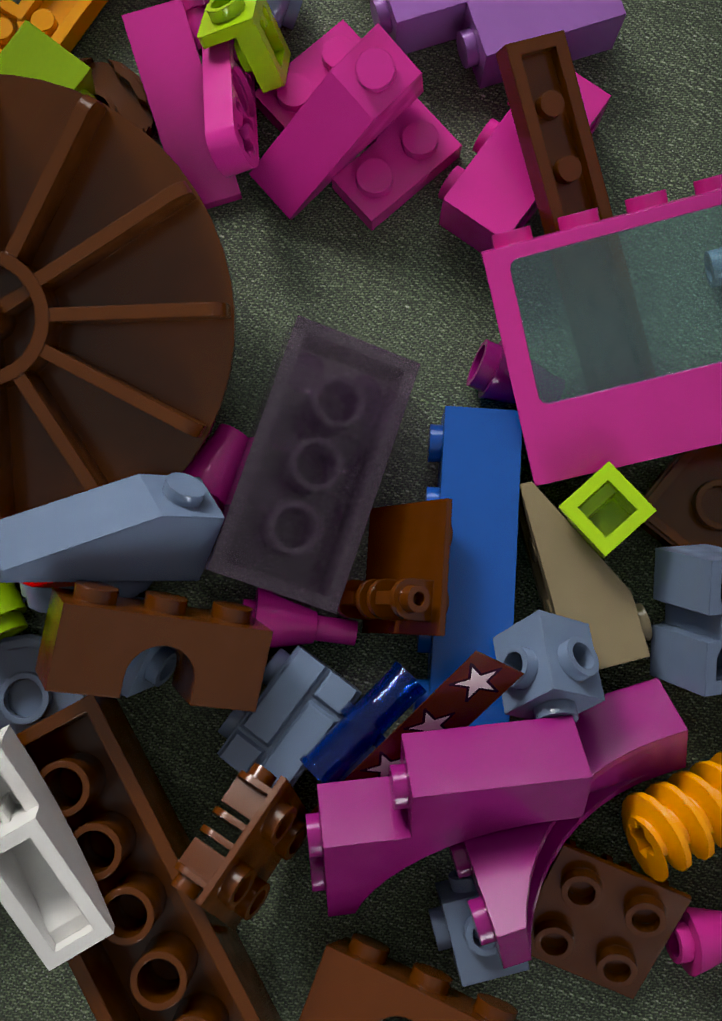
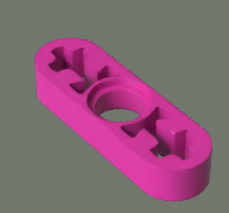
[202,39,259,178]

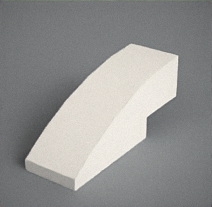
[0,724,115,971]

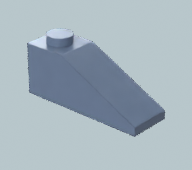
[0,472,225,583]

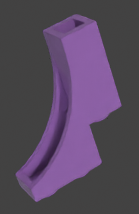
[370,0,626,89]

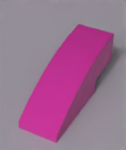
[121,0,242,209]

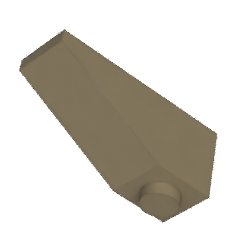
[518,481,652,670]

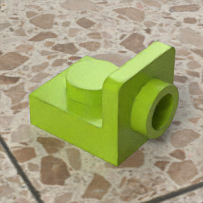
[197,0,291,93]

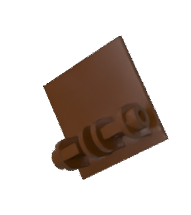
[333,498,453,636]
[171,763,309,931]
[532,838,692,999]

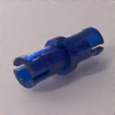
[300,661,426,783]

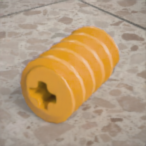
[621,751,722,882]

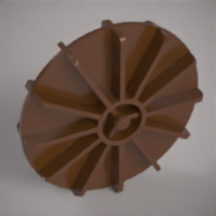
[0,74,236,519]

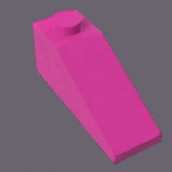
[249,23,424,220]

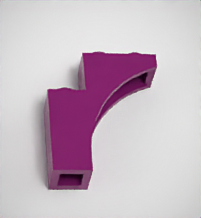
[449,677,688,969]
[305,715,593,917]

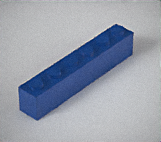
[413,406,522,726]

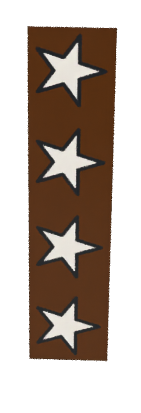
[310,650,524,813]

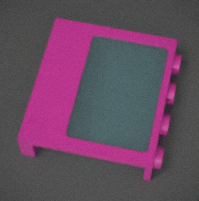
[480,174,722,486]

